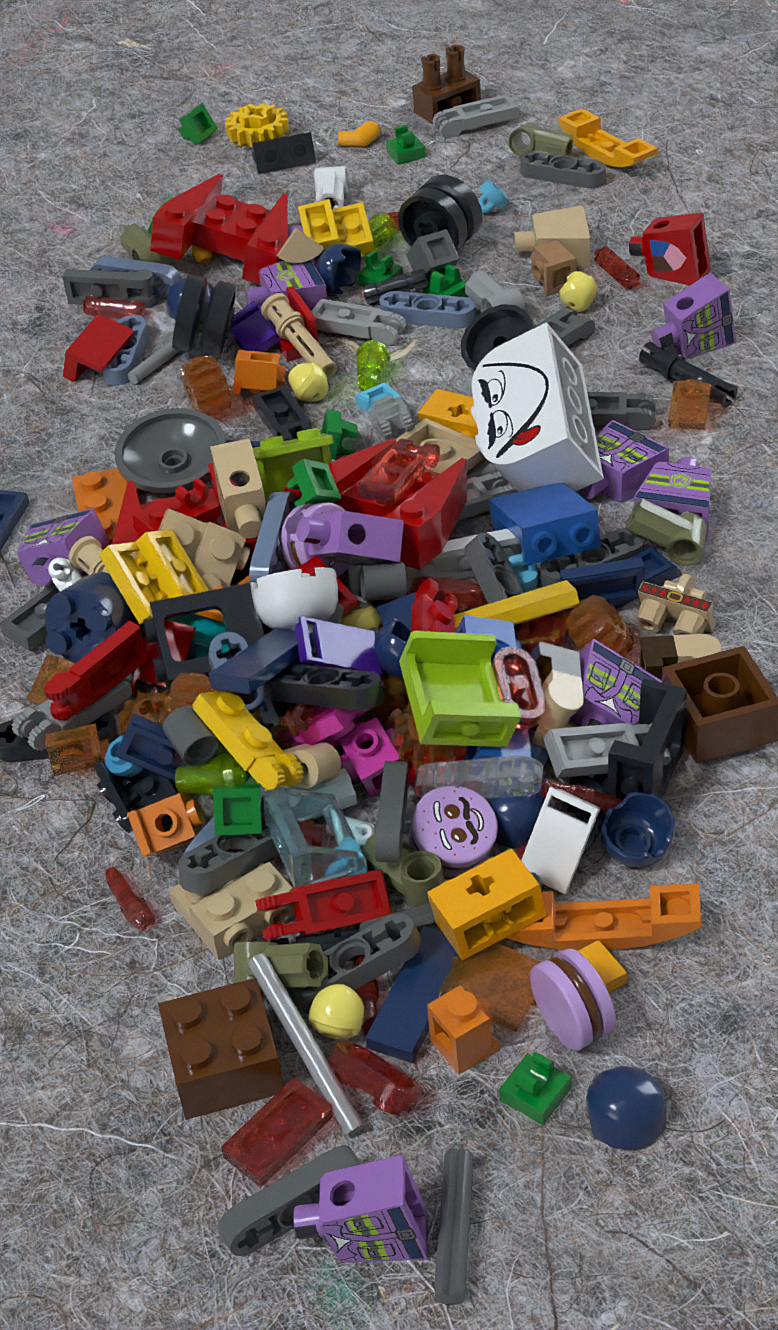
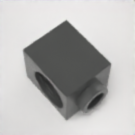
[406,229,460,281]

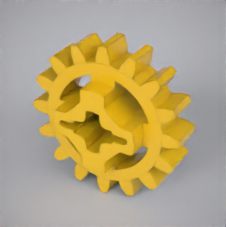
[225,103,289,147]

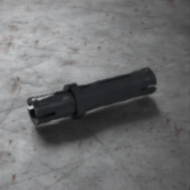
[639,342,738,407]

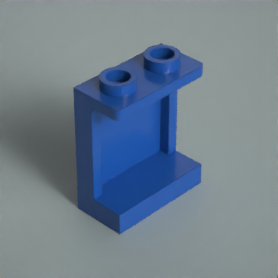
[489,483,601,565]

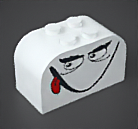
[471,322,604,492]

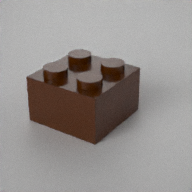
[662,646,778,764]
[158,978,285,1120]

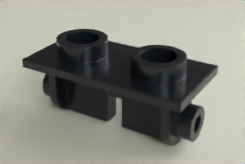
[252,132,316,174]

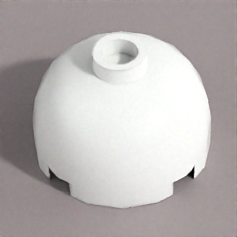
[250,567,338,632]

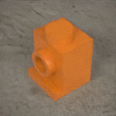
[233,350,286,394]
[127,793,205,856]
[427,985,500,1075]

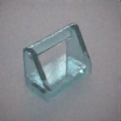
[263,787,367,887]

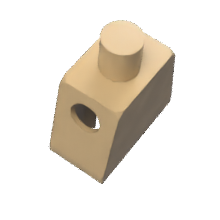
[514,206,590,267]
[210,438,266,539]

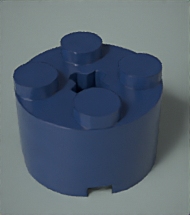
[45,572,143,664]

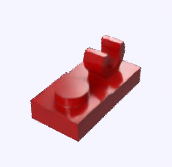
[133,478,220,534]

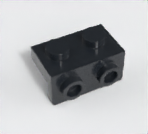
[93,760,181,833]

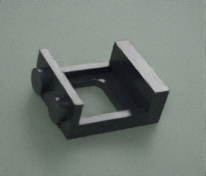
[143,583,264,697]
[606,678,687,813]

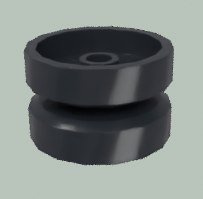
[398,174,482,251]
[172,273,237,359]
[461,304,537,374]

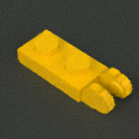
[192,690,304,792]

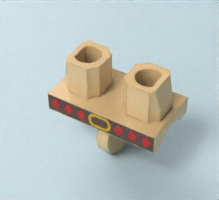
[637,573,716,635]

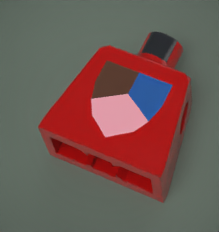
[629,213,711,286]

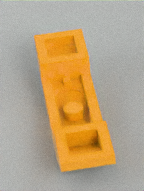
[558,108,658,167]

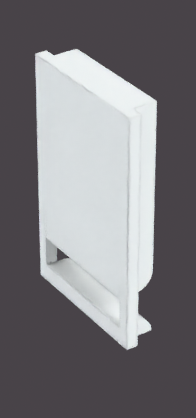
[521,787,600,894]

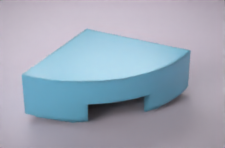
[355,382,405,411]

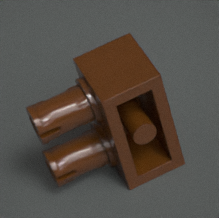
[412,45,481,124]

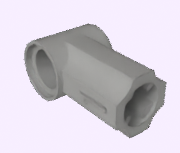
[465,270,525,312]

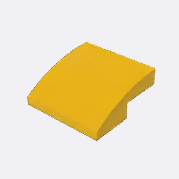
[298,199,375,254]
[99,529,209,624]

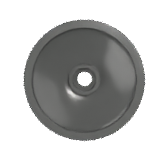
[115,408,226,493]

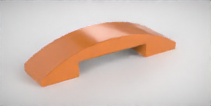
[506,883,702,951]

